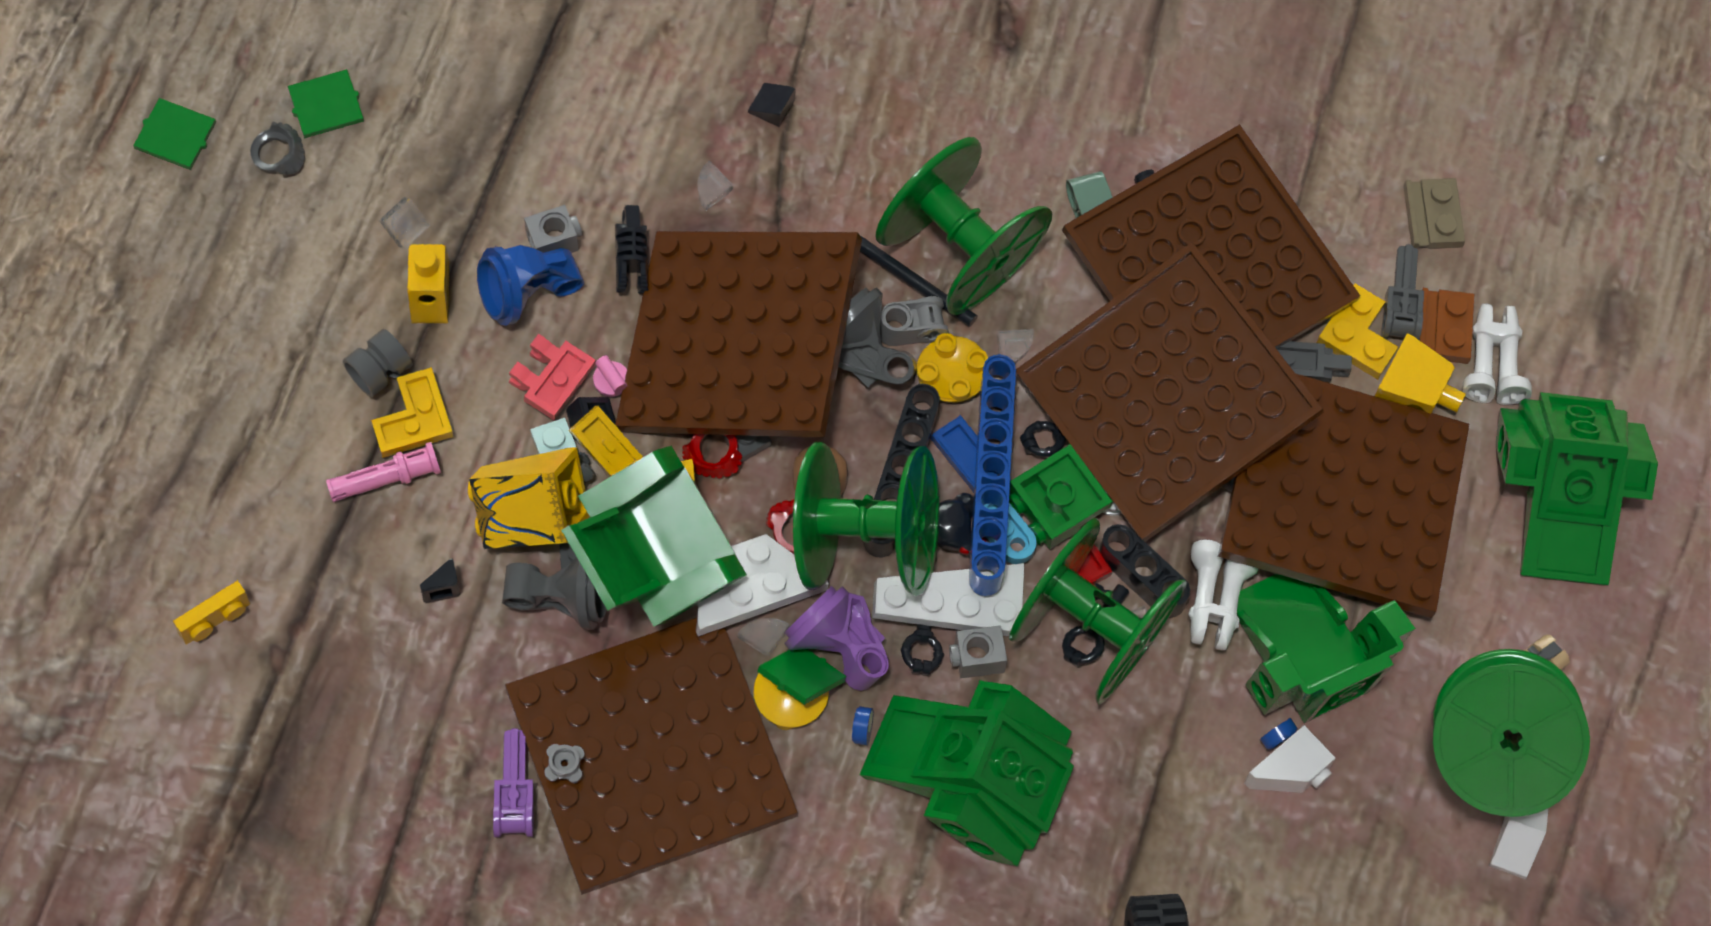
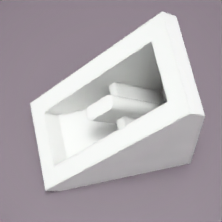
[1489,809,1548,879]

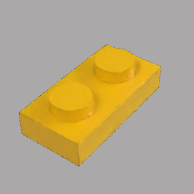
[568,406,643,477]
[173,580,250,645]

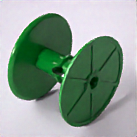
[875,137,1053,315]
[793,442,940,596]
[1009,518,1187,704]
[1433,649,1590,817]

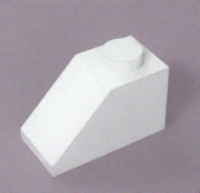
[1244,725,1336,793]

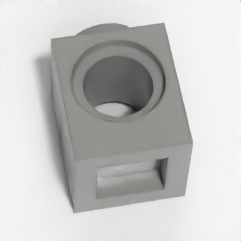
[524,205,582,253]
[949,625,1007,679]

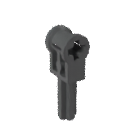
[1381,244,1424,340]

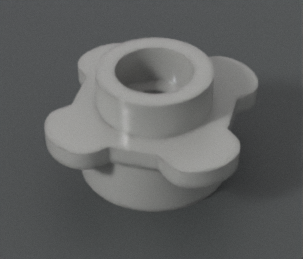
[544,744,585,783]

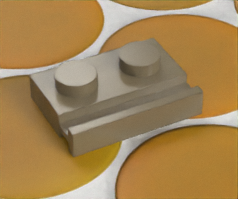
[1403,178,1465,249]

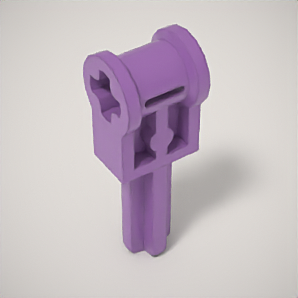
[493,728,534,837]

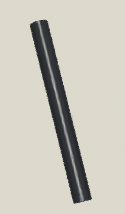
[860,236,978,327]

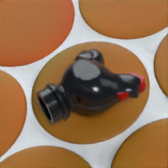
[937,493,986,558]

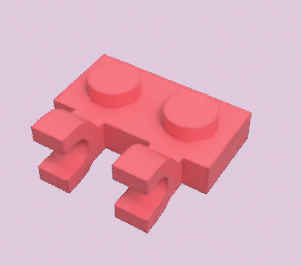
[509,334,596,420]

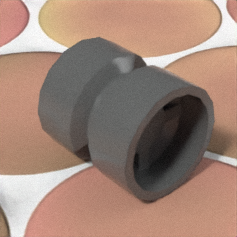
[343,329,413,397]

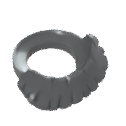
[250,122,305,175]

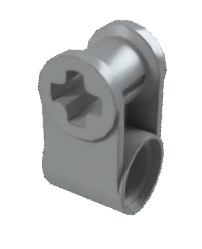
[880,296,949,346]

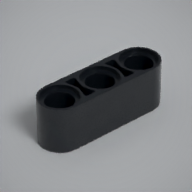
[1099,524,1190,618]

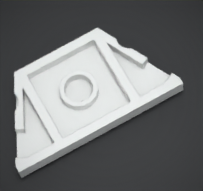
[696,534,829,636]

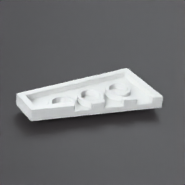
[872,563,1024,636]

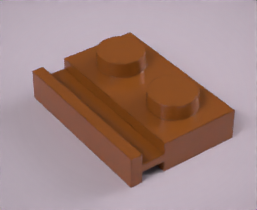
[1419,287,1475,364]

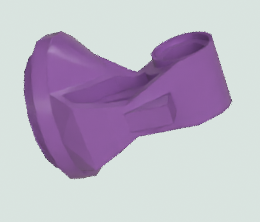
[784,586,889,691]

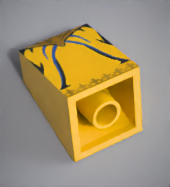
[468,447,590,549]

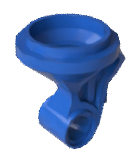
[477,245,584,326]

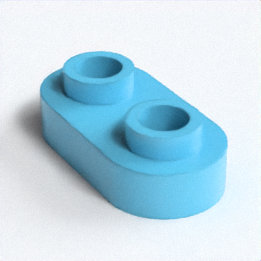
[983,503,1036,564]

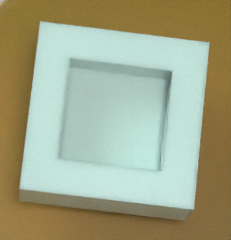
[530,417,576,454]

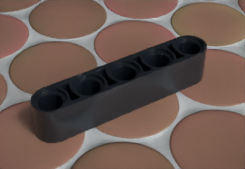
[863,384,940,558]

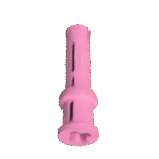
[326,442,441,503]

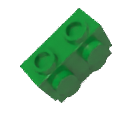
[1009,444,1113,550]

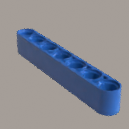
[969,354,1016,596]

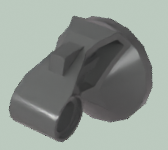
[838,287,917,388]
[502,557,607,630]

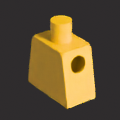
[407,244,450,323]
[1375,333,1466,414]

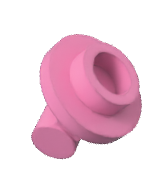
[593,355,627,397]

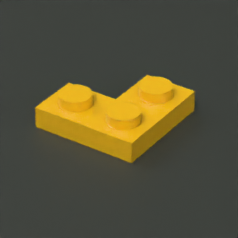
[1316,283,1398,380]
[371,367,453,458]

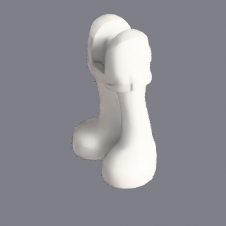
[1463,304,1532,405]
[1188,540,1259,650]

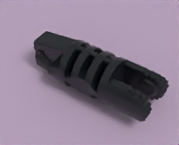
[615,205,648,294]

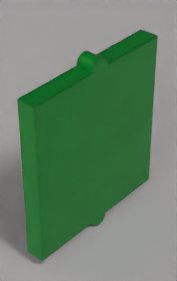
[288,69,364,139]
[133,98,216,170]
[757,649,846,705]

